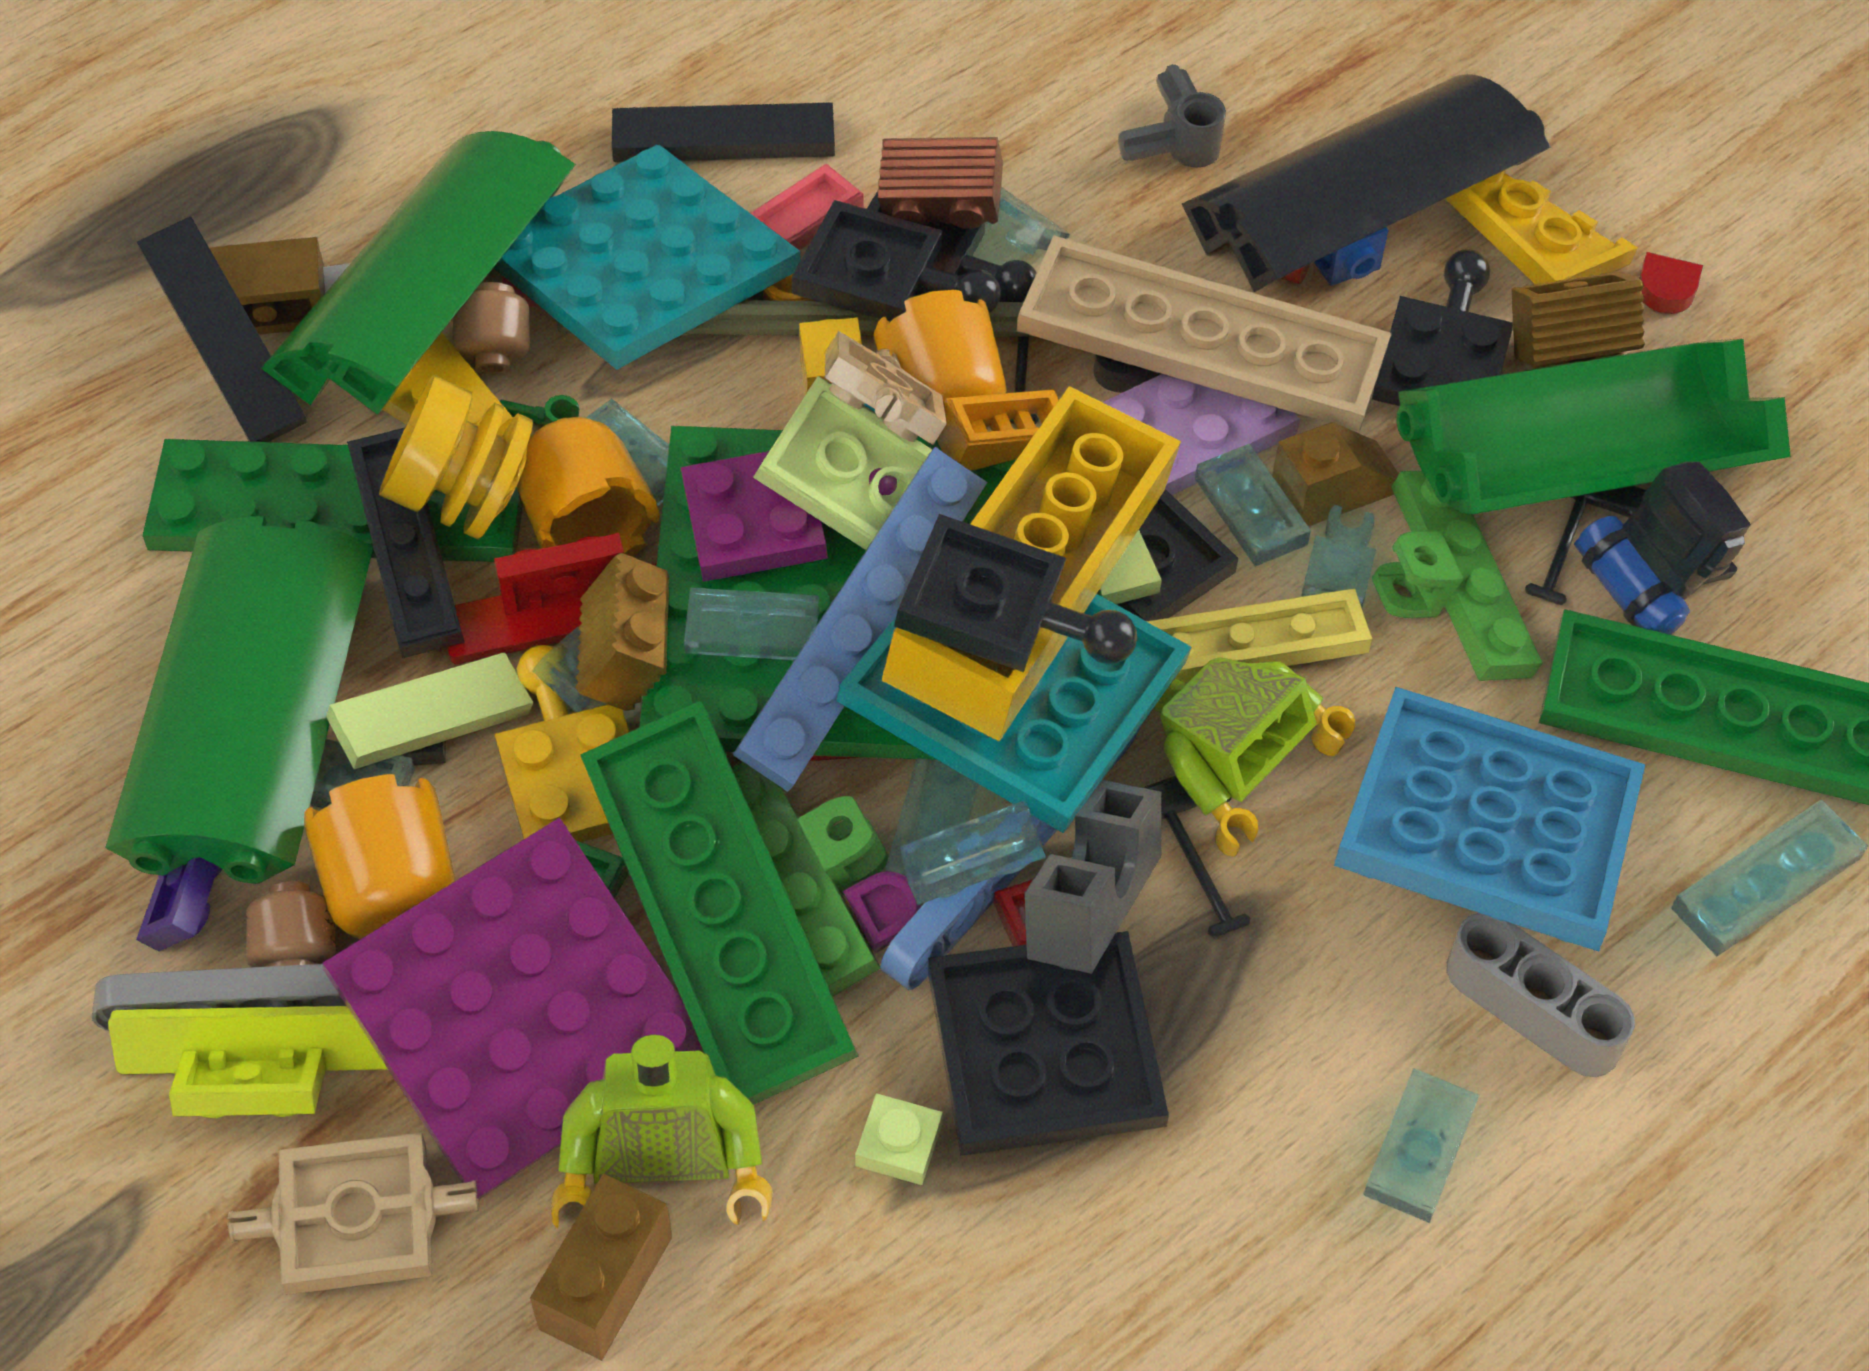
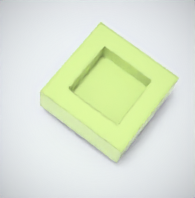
[855,1093,943,1185]

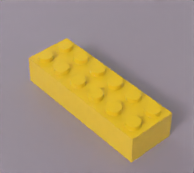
[882,386,1181,741]

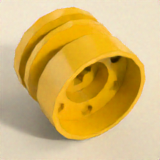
[379,375,533,539]

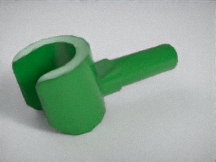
[500,395,579,426]

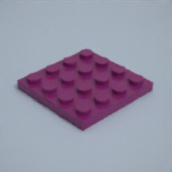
[322,817,703,1199]

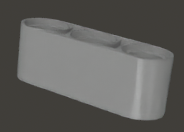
[1447,913,1635,1077]

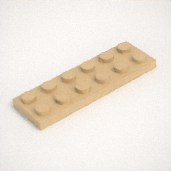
[1016,235,1391,432]

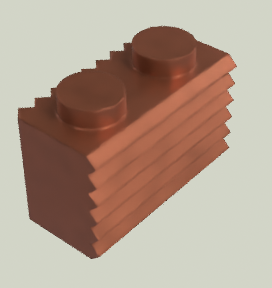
[877,137,1003,229]

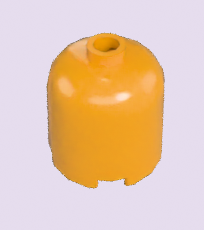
[873,290,1007,428]
[516,417,660,557]
[304,774,455,939]

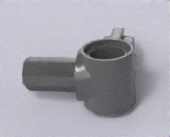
[1118,64,1226,168]

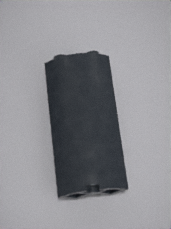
[1182,74,1551,292]

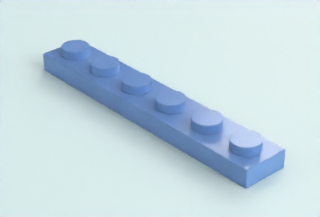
[733,447,987,792]

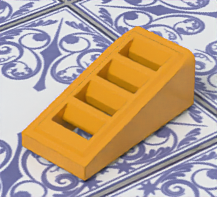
[937,389,1059,471]

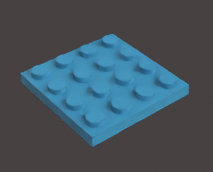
[1334,687,1645,952]

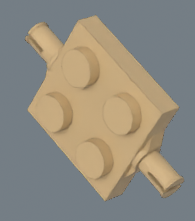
[825,331,947,445]
[228,1132,479,1295]

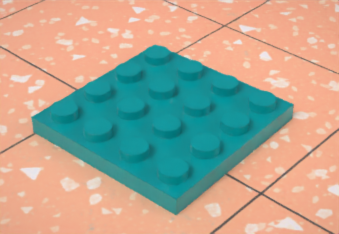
[494,145,801,370]
[836,594,1192,833]

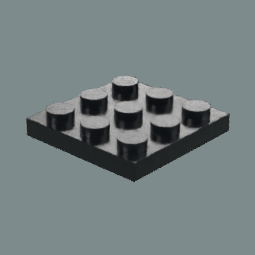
[928,931,1169,1156]

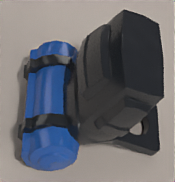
[1574,462,1751,635]

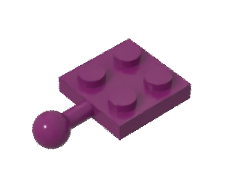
[681,451,897,582]

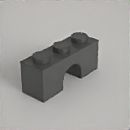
[1025,780,1162,974]

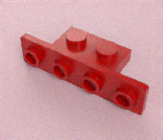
[448,533,657,664]

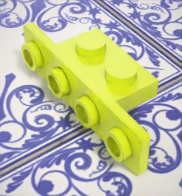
[108,1006,388,1118]

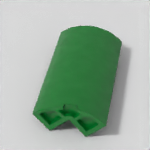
[261,131,576,415]
[1396,339,1791,515]
[105,516,374,884]

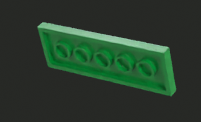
[142,439,523,562]
[1539,609,1869,805]
[580,700,859,1105]

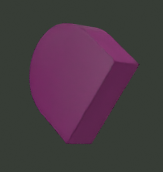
[843,872,924,952]

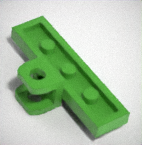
[1372,471,1543,681]
[732,762,889,996]

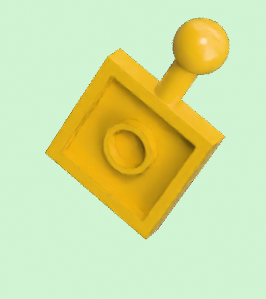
[494,645,629,842]

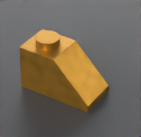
[1270,422,1399,530]

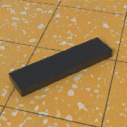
[612,102,835,162]
[137,216,307,442]
[347,428,465,659]

